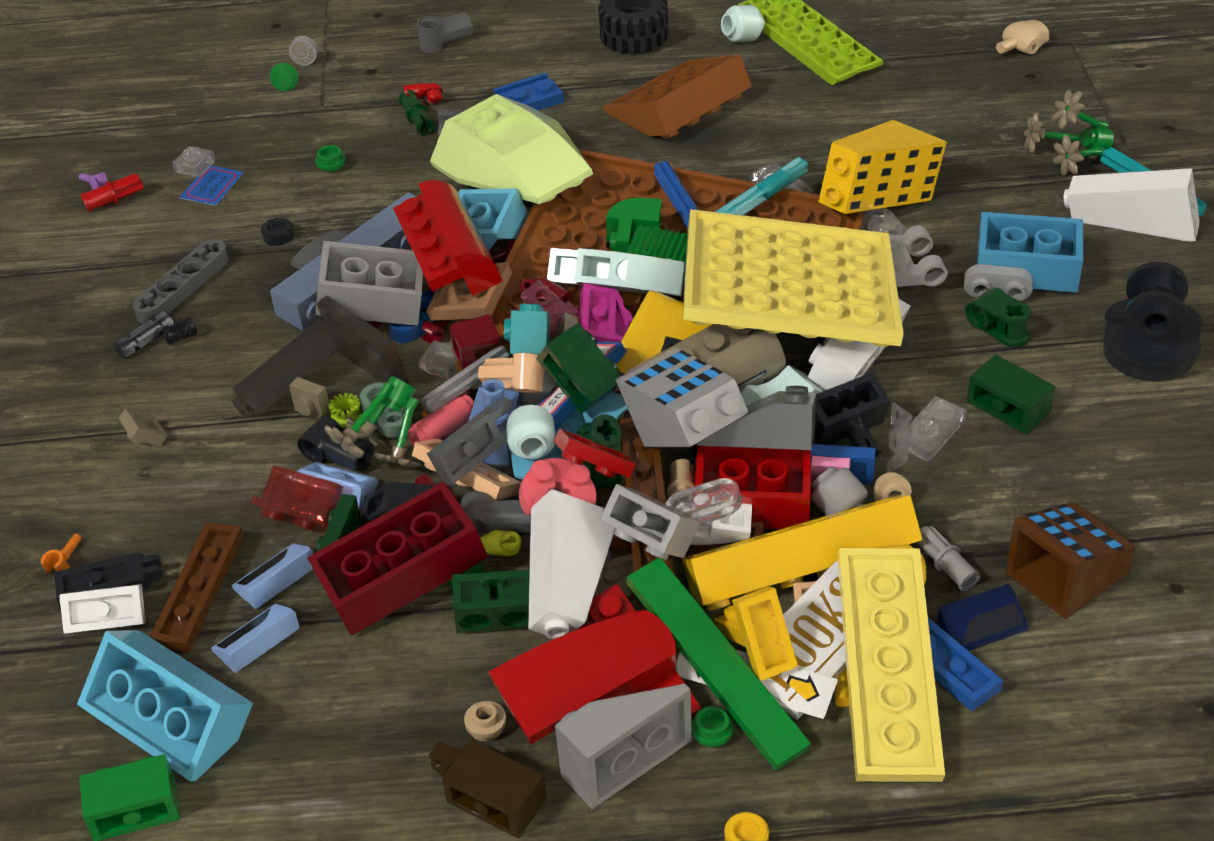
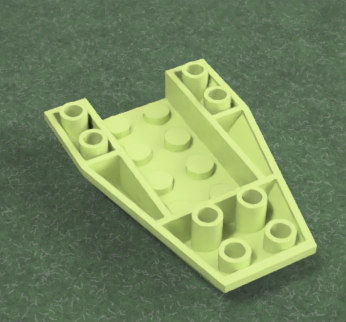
[430,94,593,204]

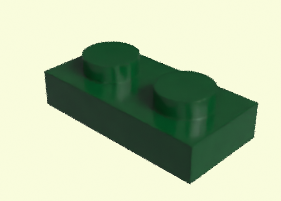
[316,494,361,552]

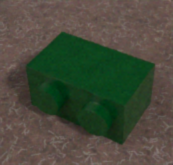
[536,323,621,415]
[967,354,1056,435]

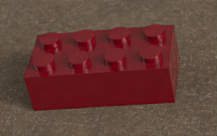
[307,481,489,636]

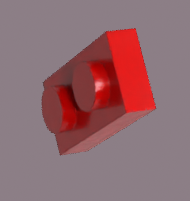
[553,428,636,478]

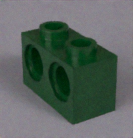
[452,569,530,633]

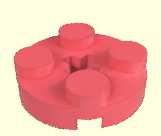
[519,458,596,515]

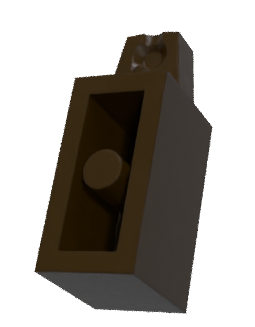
[429,740,547,839]

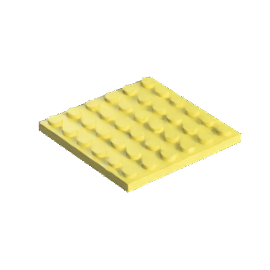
[683,209,904,347]

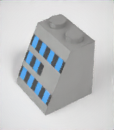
[616,348,749,447]

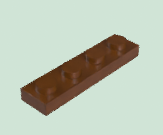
[149,522,244,653]

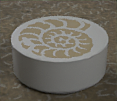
[289,36,318,66]

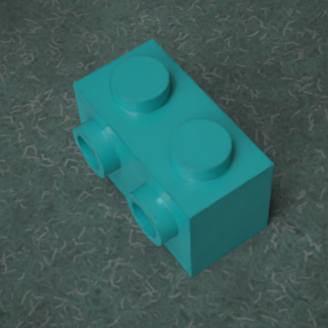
[504,304,551,355]

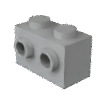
[600,484,700,560]

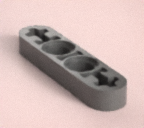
[132,239,229,324]

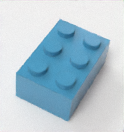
[976,212,1083,292]

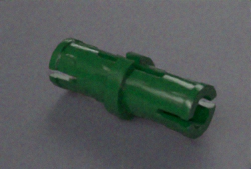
[399,90,435,136]

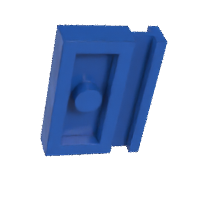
[493,72,564,111]

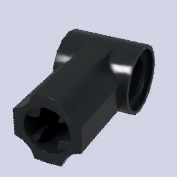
[297,415,374,472]

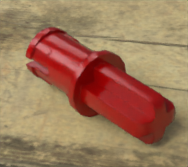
[80,173,143,212]

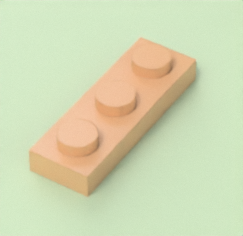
[412,439,521,500]

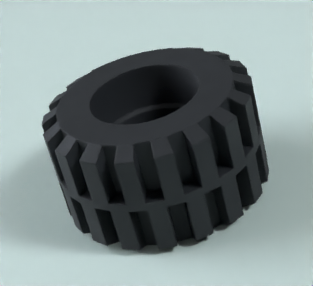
[598,0,669,54]

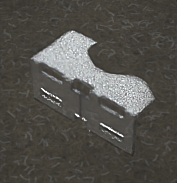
[886,403,913,473]

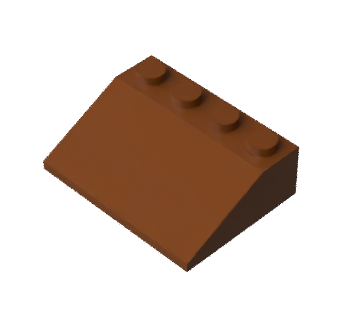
[603,54,752,139]

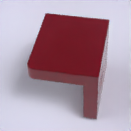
[450,314,500,370]

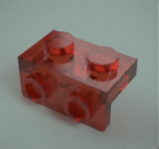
[250,465,343,531]

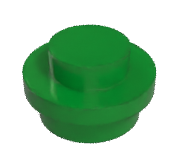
[270,62,298,91]
[315,145,346,172]
[691,706,733,747]

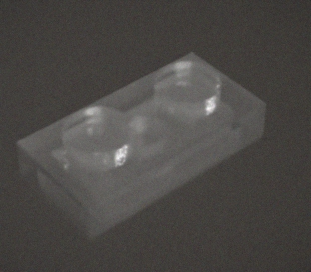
[897,396,967,462]

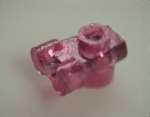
[521,280,580,338]

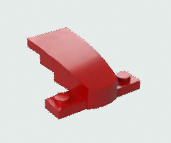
[489,584,702,745]

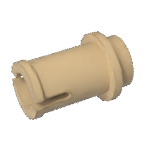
[667,459,695,505]

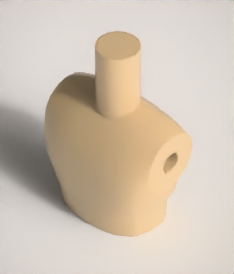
[996,20,1049,55]

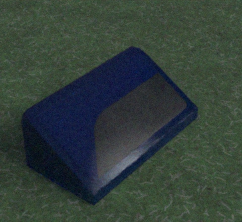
[937,584,1029,651]

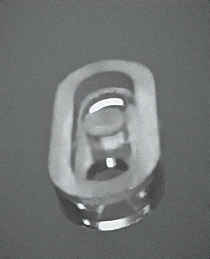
[861,208,907,235]
[665,478,743,525]

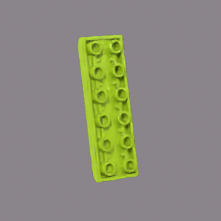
[738,0,883,85]

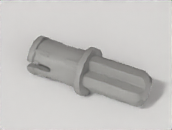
[917,526,980,592]

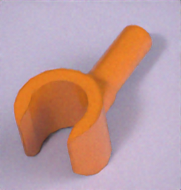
[41,534,82,573]

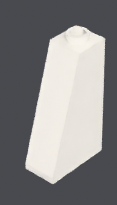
[1064,168,1200,242]
[528,489,615,639]

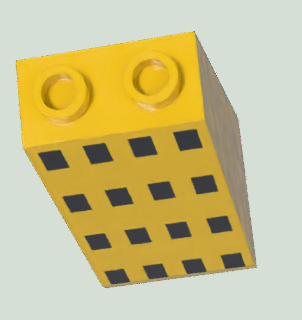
[818,120,947,214]

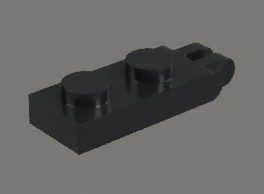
[54,552,163,610]

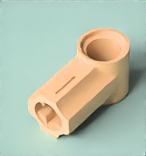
[478,353,544,394]

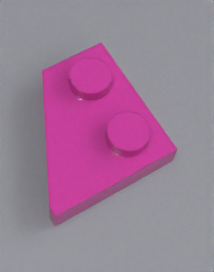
[579,283,633,342]

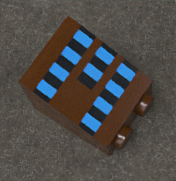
[1006,502,1135,619]

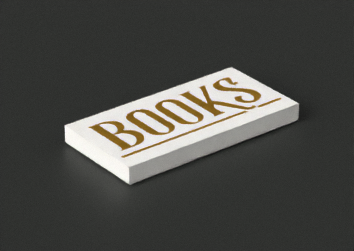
[741,561,846,720]

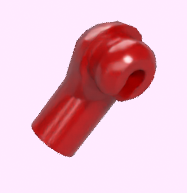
[403,83,443,104]

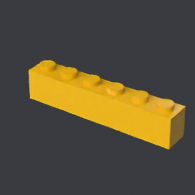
[681,495,922,610]

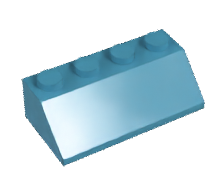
[77,630,253,782]

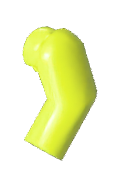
[480,530,522,557]

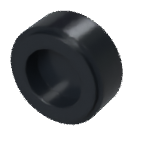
[261,218,294,246]

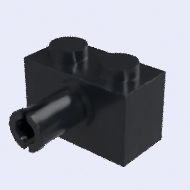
[814,372,890,458]

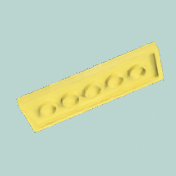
[837,548,945,782]

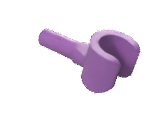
[79,172,109,190]

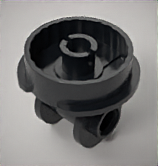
[1103,262,1202,381]

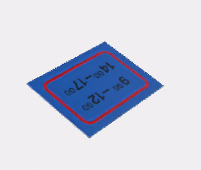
[179,165,244,205]

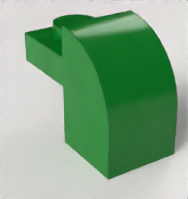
[606,197,662,253]

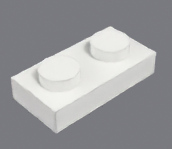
[59,584,146,634]

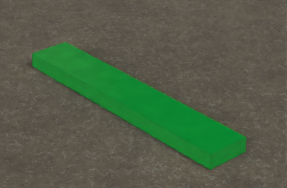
[626,557,811,772]

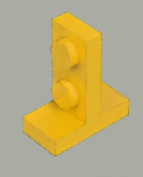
[713,586,798,681]

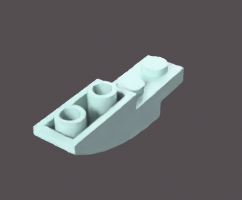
[547,248,686,297]

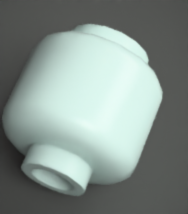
[721,5,764,43]
[506,404,556,460]

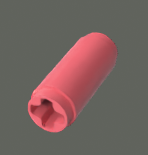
[407,394,474,447]

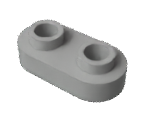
[964,264,1033,301]

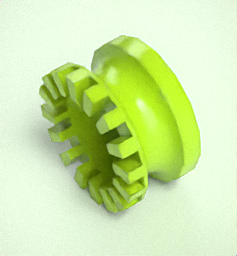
[329,393,362,427]

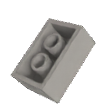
[316,241,423,326]

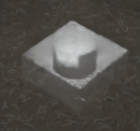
[172,146,216,178]

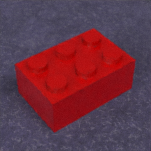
[694,445,811,529]

